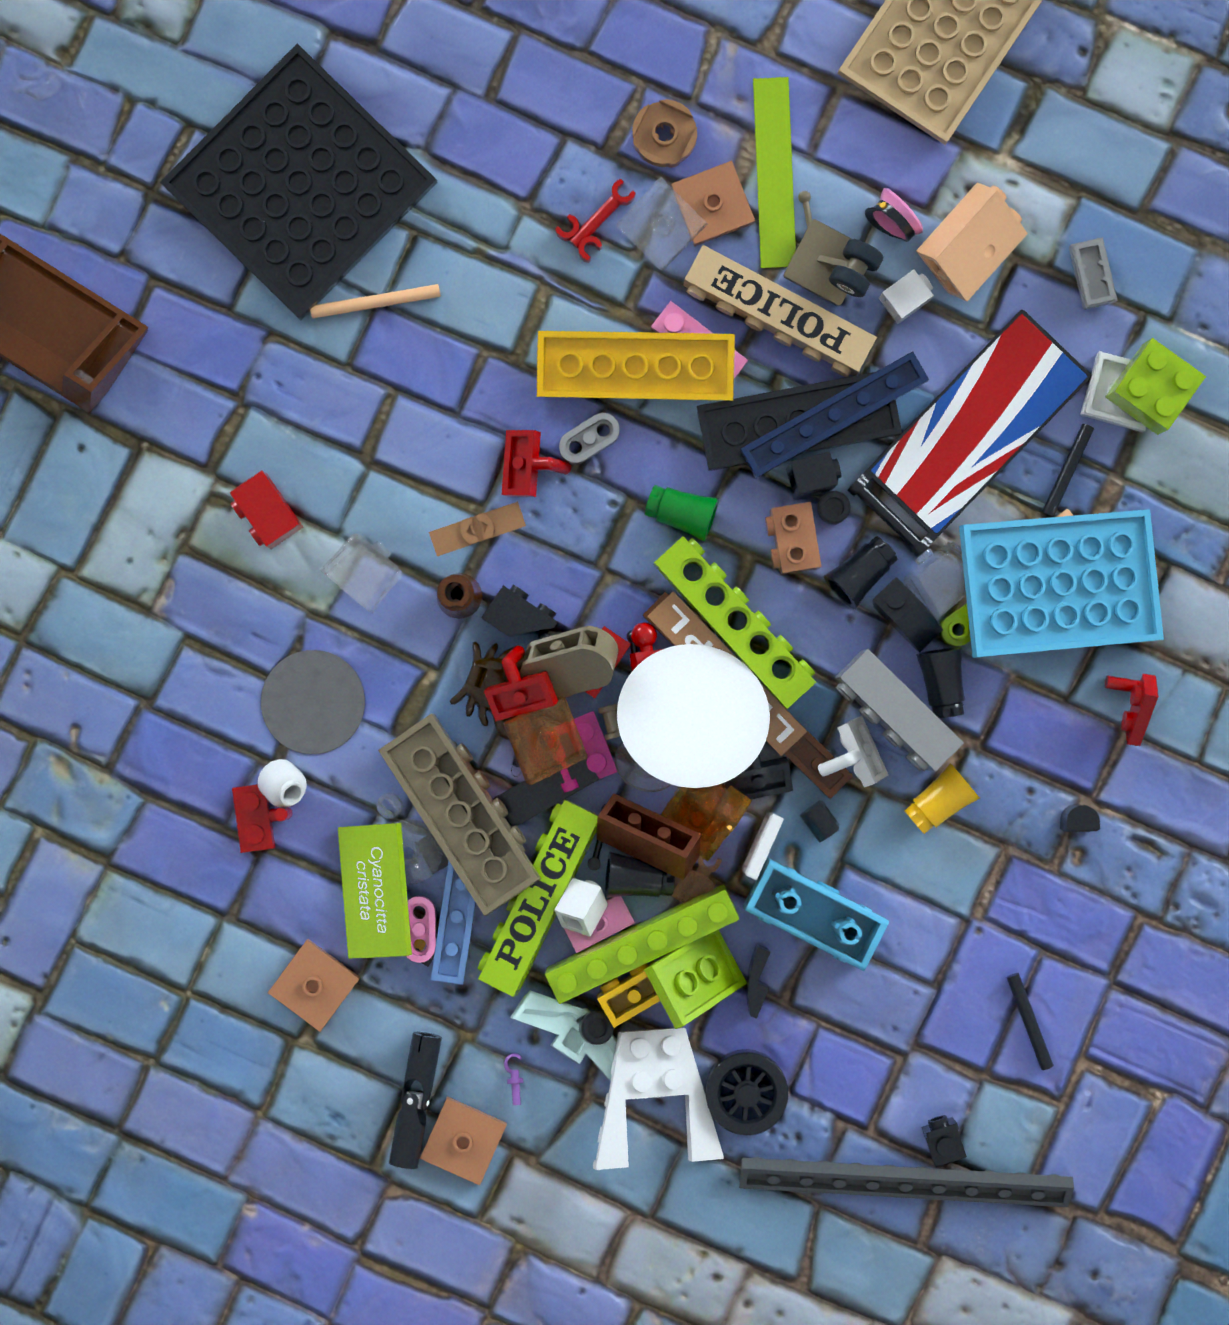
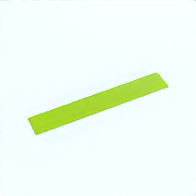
[753,77,796,268]

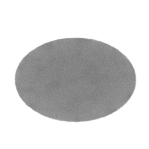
[261,650,365,754]

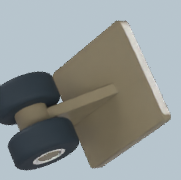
[783,219,884,306]

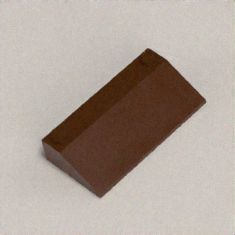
[0,234,148,413]

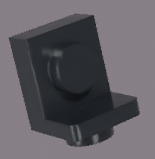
[921,1115,967,1167]

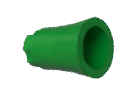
[645,485,719,542]

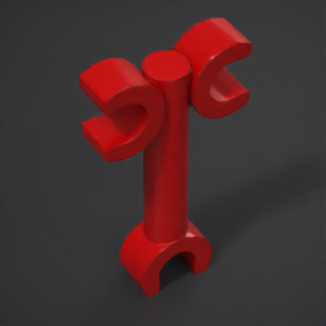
[555,179,636,263]

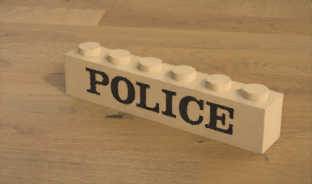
[683,245,877,377]

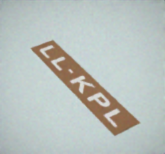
[648,591,807,756]

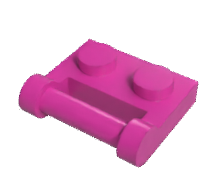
[539,711,618,793]

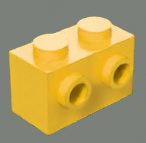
[597,961,660,1028]

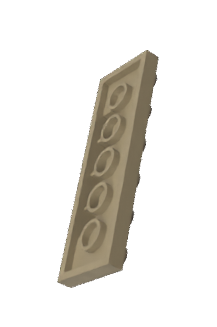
[378,713,541,916]

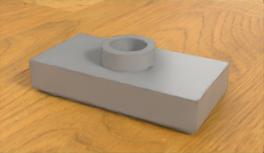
[1069,237,1118,310]

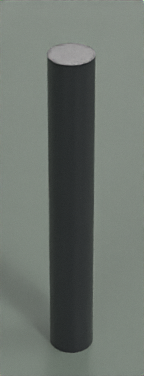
[1042,424,1094,517]
[1006,973,1054,1070]

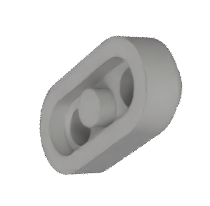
[559,413,620,464]

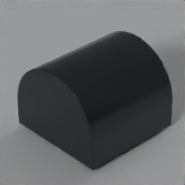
[800,800,840,843]
[1060,804,1100,832]

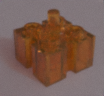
[660,783,752,861]

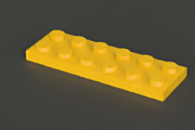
[537,331,735,401]

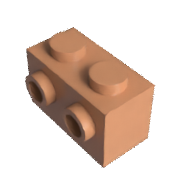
[765,502,822,575]

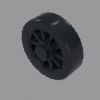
[705,1049,788,1135]

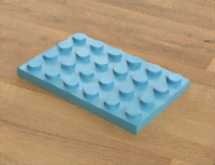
[959,509,1164,658]

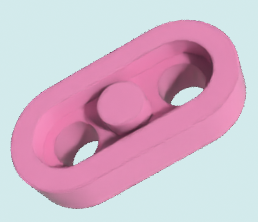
[406,896,437,963]

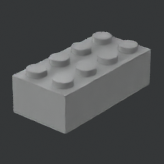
[834,649,964,772]

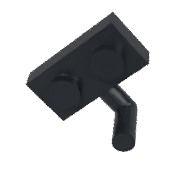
[724,754,793,804]

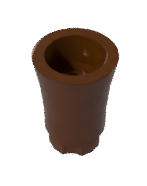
[437,573,482,619]

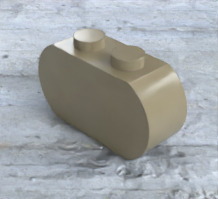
[520,626,618,699]

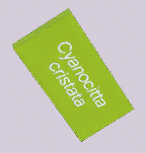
[338,823,412,959]

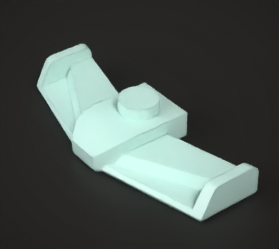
[510,990,617,1081]

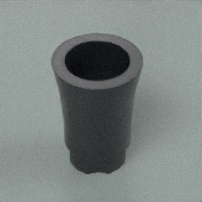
[824,536,898,609]
[916,647,965,719]
[605,852,675,898]

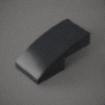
[746,944,771,1019]

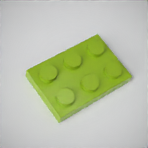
[644,930,747,1029]

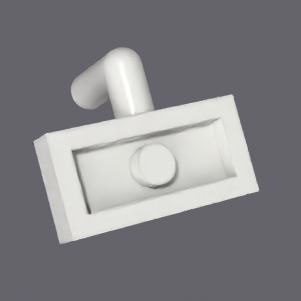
[818,716,889,788]

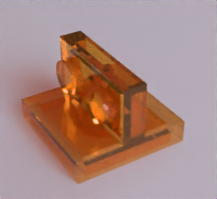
[503,696,588,785]

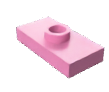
[564,896,635,953]

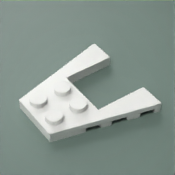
[593,1027,724,1170]

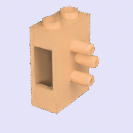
[916,182,1028,301]

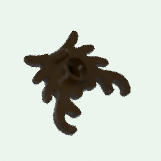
[450,641,524,740]

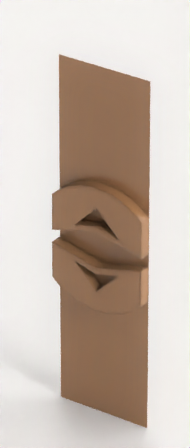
[429,501,526,556]

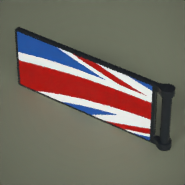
[847,310,1092,558]

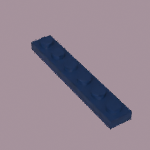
[740,351,929,479]

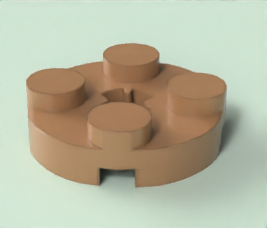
[632,99,697,168]

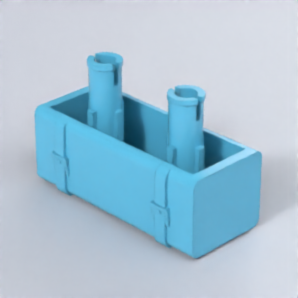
[742,858,889,971]

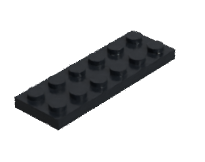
[696,372,902,471]

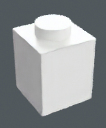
[879,269,934,324]
[555,878,608,937]

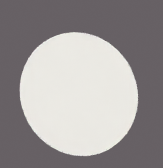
[617,644,770,788]

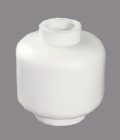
[257,759,307,808]

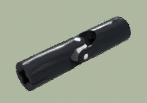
[389,1031,442,1169]

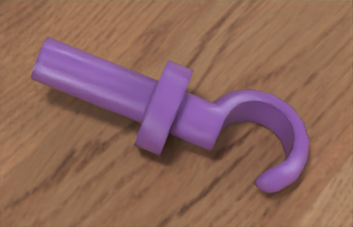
[504,1053,524,1105]

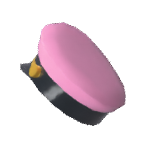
[865,188,923,242]

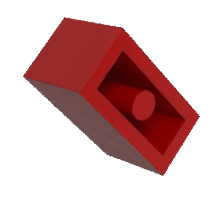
[229,470,303,549]

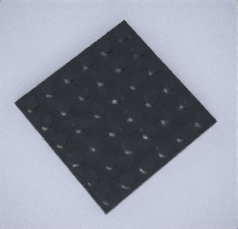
[160,43,438,321]

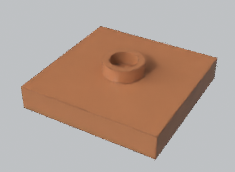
[671,160,755,247]
[268,939,361,1032]
[420,1096,507,1186]

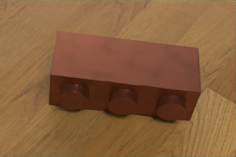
[597,793,702,881]

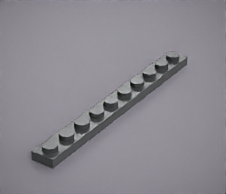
[739,1157,1074,1207]

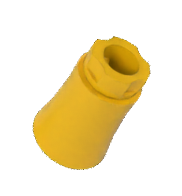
[904,763,980,834]

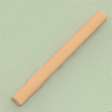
[310,284,441,319]

